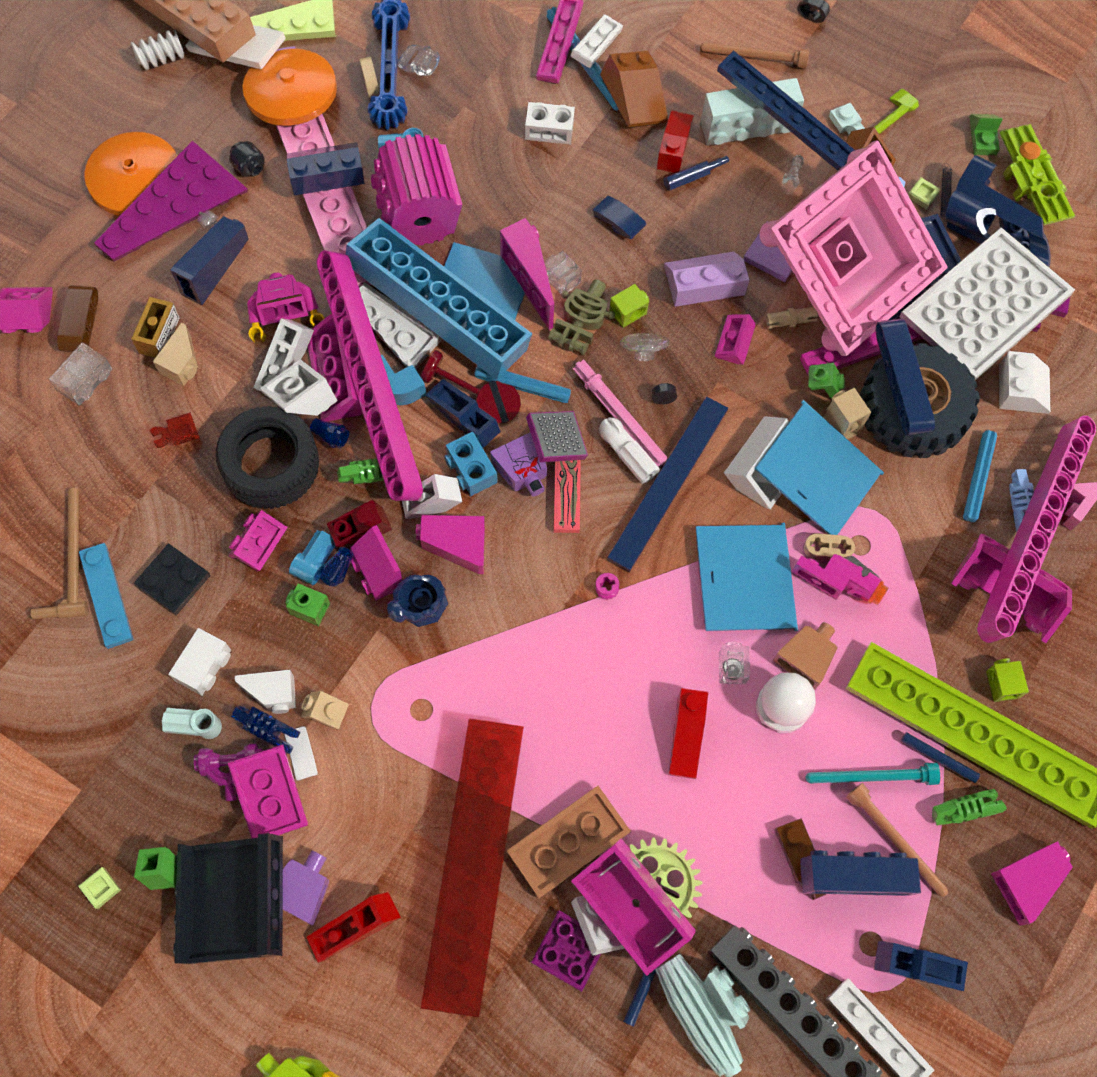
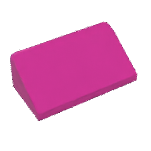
[715,314,755,365]

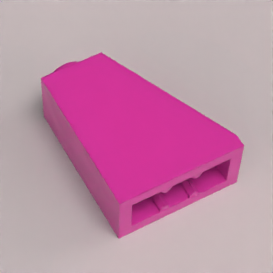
[416,515,485,574]
[991,841,1073,926]

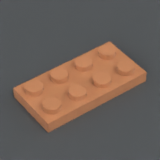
[507,785,631,899]

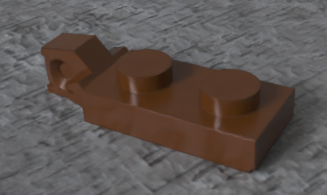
[775,818,826,900]

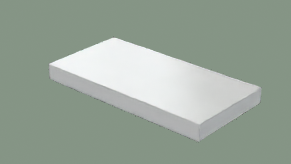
[186,25,286,69]

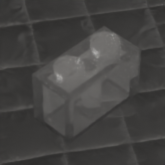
[49,342,112,406]

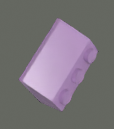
[664,252,749,307]

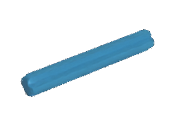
[475,365,571,403]
[963,430,997,523]

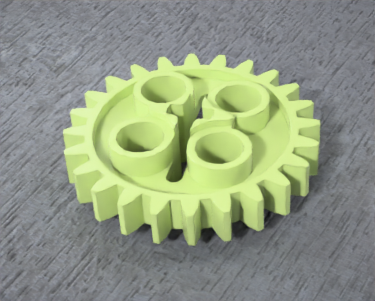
[630,837,703,918]

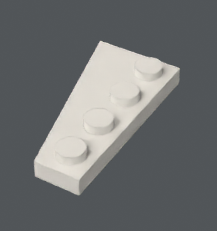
[359,282,442,369]

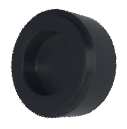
[651,383,677,404]

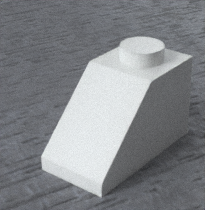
[402,474,462,519]
[235,670,296,714]

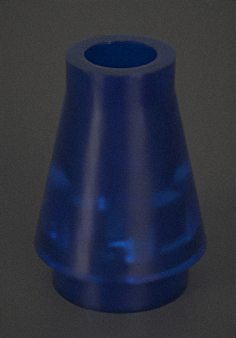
[310,418,349,448]
[320,547,354,587]

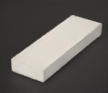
[571,14,623,68]

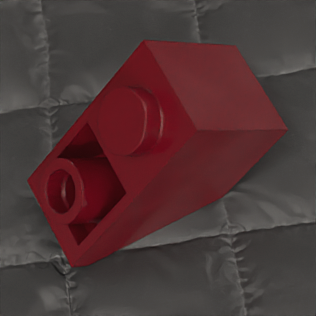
[326,500,392,547]

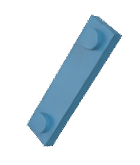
[79,543,134,649]

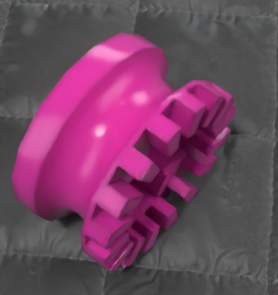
[596,573,619,600]

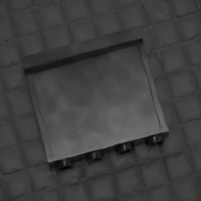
[173,833,283,964]

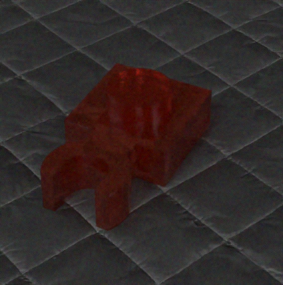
[150,412,200,448]

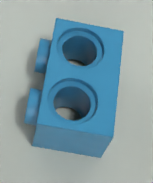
[444,432,497,496]

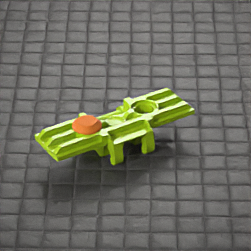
[1000,124,1075,225]

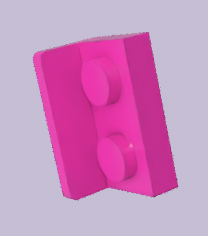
[228,510,288,572]

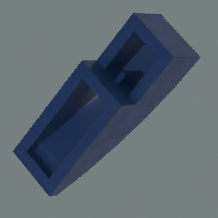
[426,379,501,448]
[874,941,968,991]

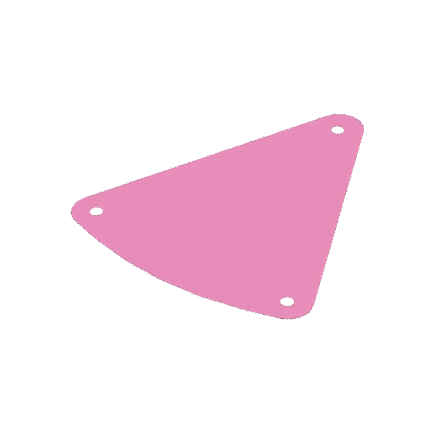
[371,506,944,993]

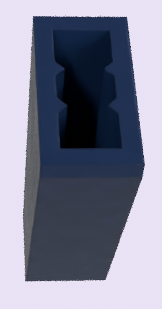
[170,216,249,305]

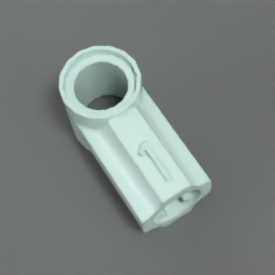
[162,708,222,739]

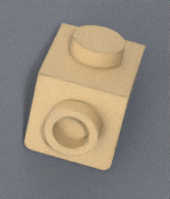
[301,691,349,730]

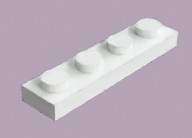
[826,978,934,1077]

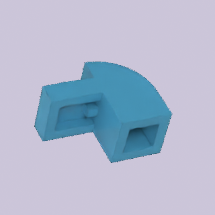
[381,355,426,405]

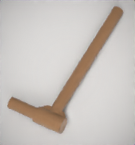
[31,488,89,619]

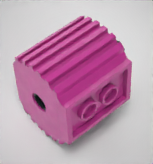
[371,134,462,246]

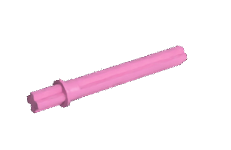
[573,359,667,467]

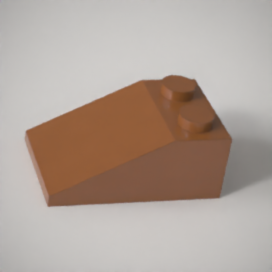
[600,51,668,127]

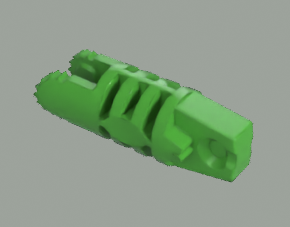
[337,459,384,484]
[932,789,1007,825]

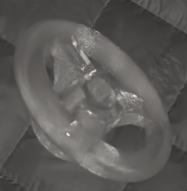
[620,333,670,361]

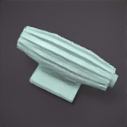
[655,954,750,1077]

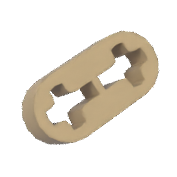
[359,57,380,98]
[803,533,855,561]

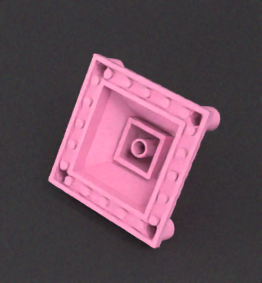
[759,141,948,356]

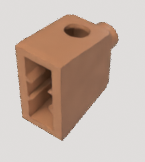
[773,622,838,690]

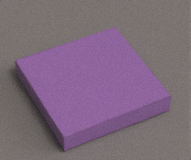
[743,221,792,282]

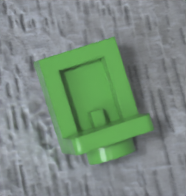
[808,363,845,398]

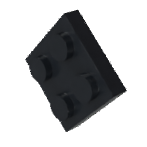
[134,543,211,616]

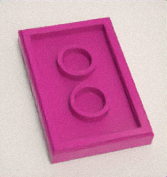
[228,744,308,838]

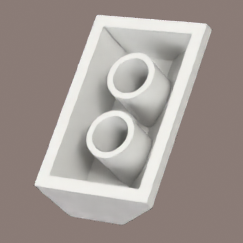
[724,416,789,510]

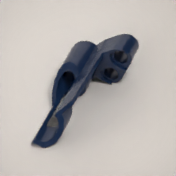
[946,155,1051,267]

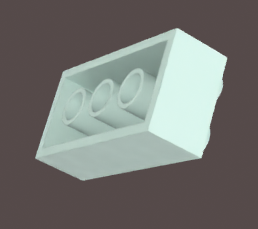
[700,78,804,146]

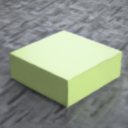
[908,178,941,210]
[79,867,121,909]

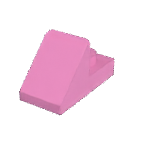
[1063,482,1097,530]

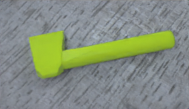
[874,89,919,134]

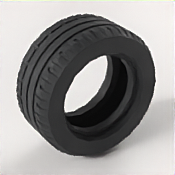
[215,406,319,509]

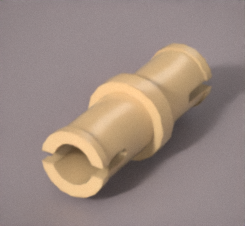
[766,306,818,329]

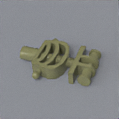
[548,279,615,355]

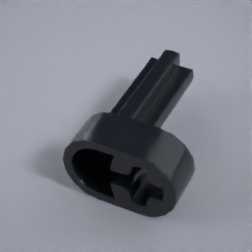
[797,0,830,23]

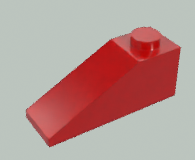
[657,110,694,173]
[668,688,709,779]
[306,892,401,963]

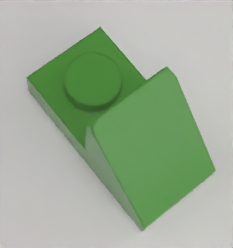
[969,114,1002,155]

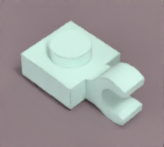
[829,103,865,134]

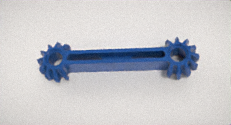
[368,0,410,131]

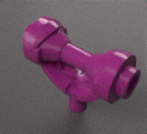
[194,743,263,801]

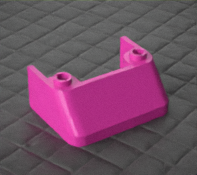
[951,534,1072,643]

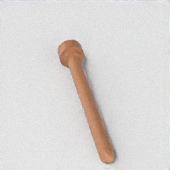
[700,42,809,69]
[846,783,948,897]

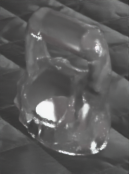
[397,45,440,76]

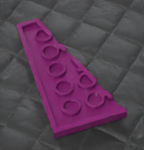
[94,140,248,262]

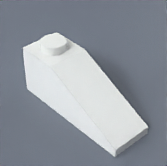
[253,318,314,392]

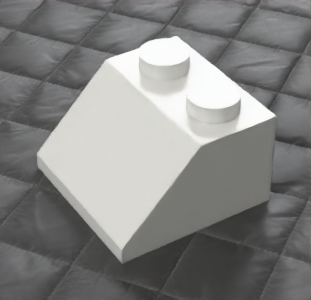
[999,351,1050,414]
[260,359,337,416]

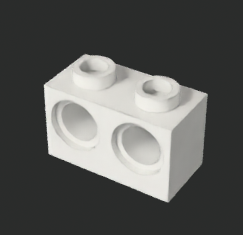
[525,102,575,144]

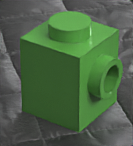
[285,583,330,627]
[134,847,177,890]

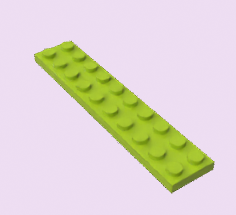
[845,642,1097,829]

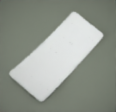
[284,726,318,781]

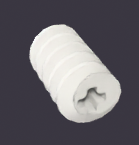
[131,30,184,70]

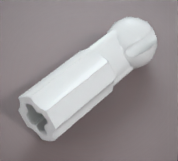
[599,417,660,484]

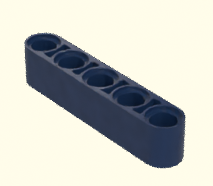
[875,319,935,436]

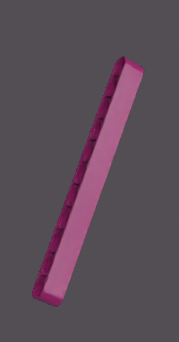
[317,250,423,501]
[977,415,1096,643]

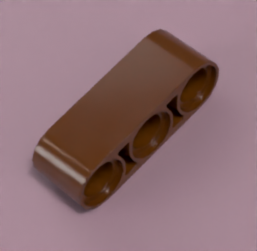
[57,285,99,353]

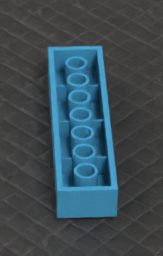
[345,218,532,380]

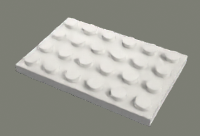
[900,228,1075,380]

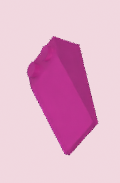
[500,218,554,330]

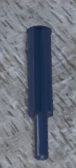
[663,156,729,191]

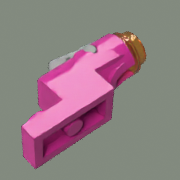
[792,554,889,605]

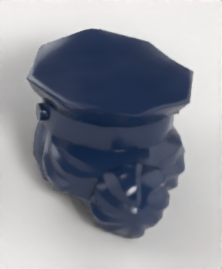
[387,575,448,627]

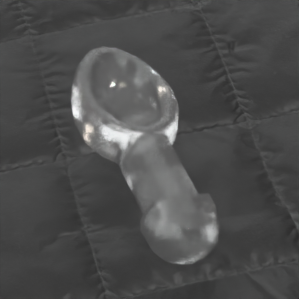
[781,155,804,195]

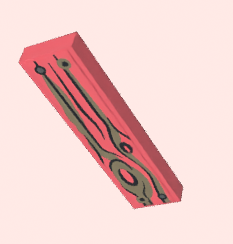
[554,460,581,533]

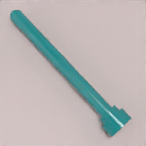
[805,763,940,785]

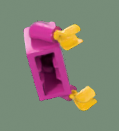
[247,273,325,343]

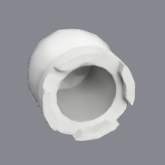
[756,673,816,733]

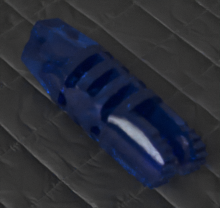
[231,706,301,754]

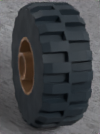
[860,343,980,458]

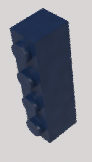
[800,850,921,896]

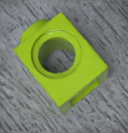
[609,284,649,328]
[986,658,1029,702]

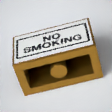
[131,297,180,358]

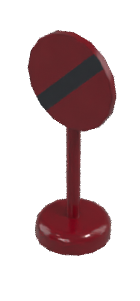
[420,350,521,424]

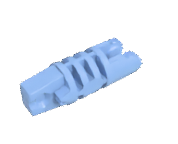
[1009,469,1034,533]

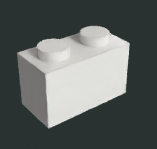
[169,628,231,696]

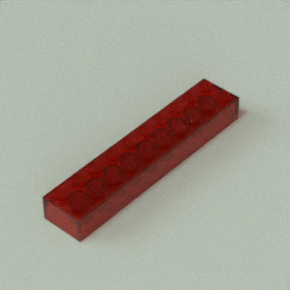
[420,718,524,1018]

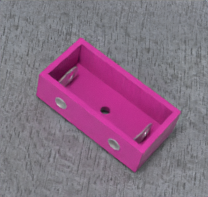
[571,839,696,975]

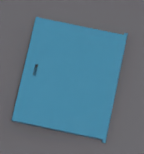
[444,242,525,320]
[755,400,884,535]
[695,523,798,632]

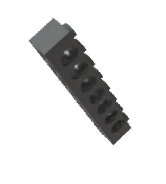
[708,925,883,1077]

